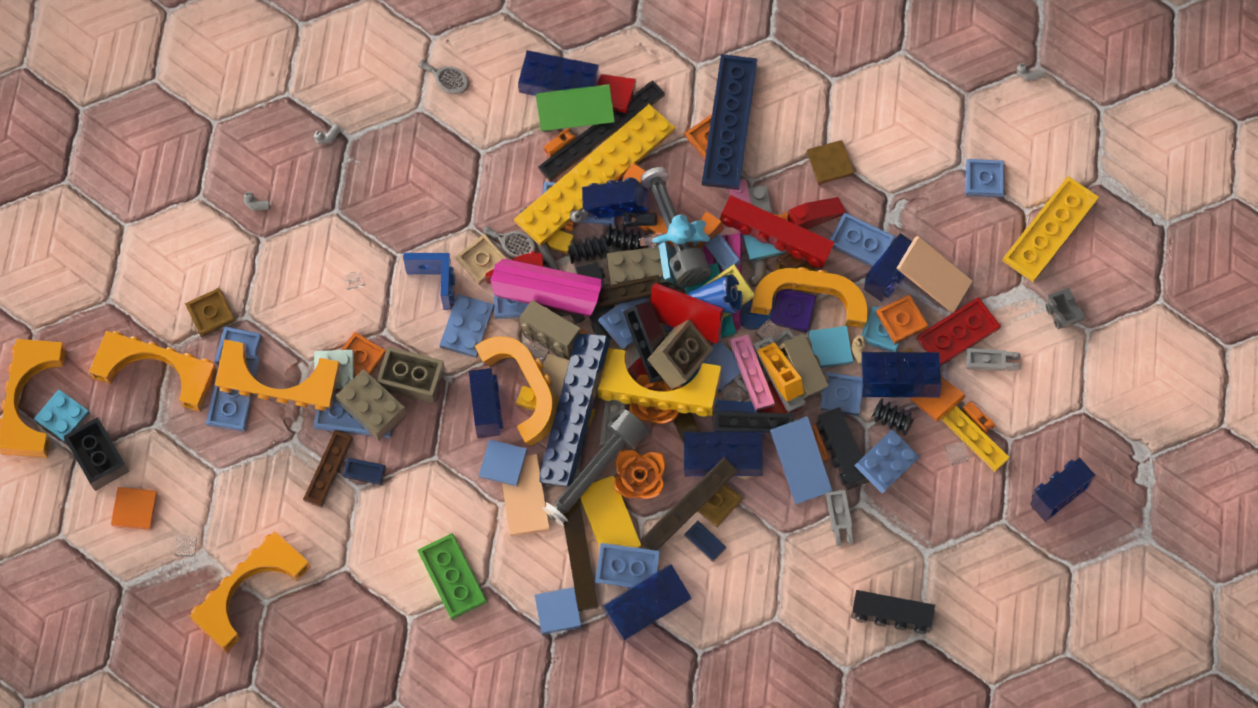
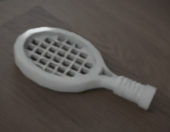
[418,59,469,95]
[482,226,536,258]

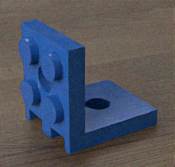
[403,253,455,310]

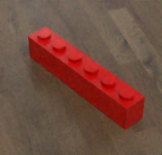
[719,195,835,269]

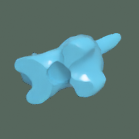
[653,215,710,246]

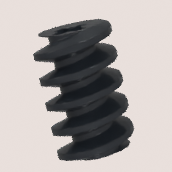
[606,223,648,251]
[568,235,608,264]
[871,398,915,436]

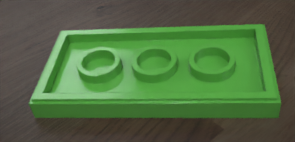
[536,84,615,131]
[417,533,487,620]

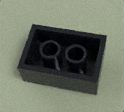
[63,417,130,491]

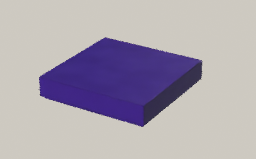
[770,289,816,333]

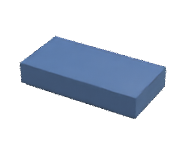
[705,233,741,271]

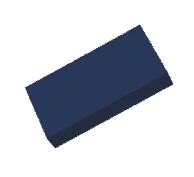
[343,457,386,485]
[684,521,726,562]

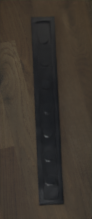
[538,80,665,182]

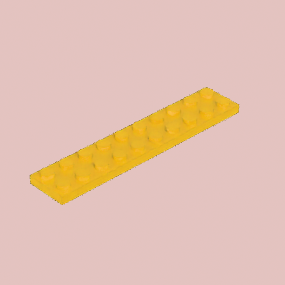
[514,104,675,246]

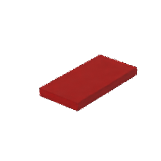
[651,283,724,344]
[916,297,1001,368]

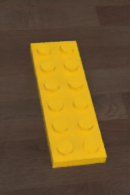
[1002,176,1099,282]

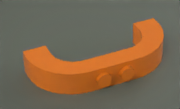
[621,163,725,248]

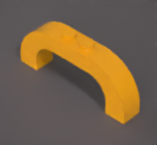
[750,267,867,328]
[475,336,558,447]

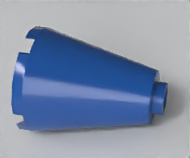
[688,274,743,313]

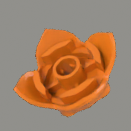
[630,375,682,425]
[614,449,666,499]

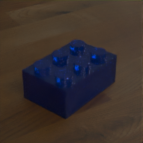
[582,177,649,220]
[863,233,913,302]
[469,368,503,438]
[1030,457,1095,522]

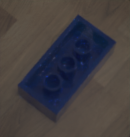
[518,50,599,96]
[860,352,941,398]
[684,432,763,477]
[600,564,692,640]

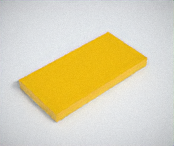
[580,476,641,549]

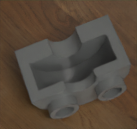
[1045,288,1086,329]

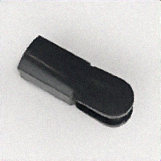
[622,212,657,227]

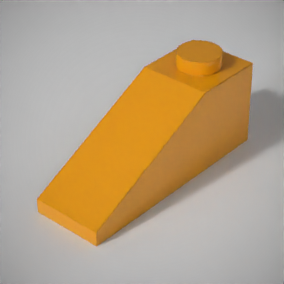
[757,342,804,402]

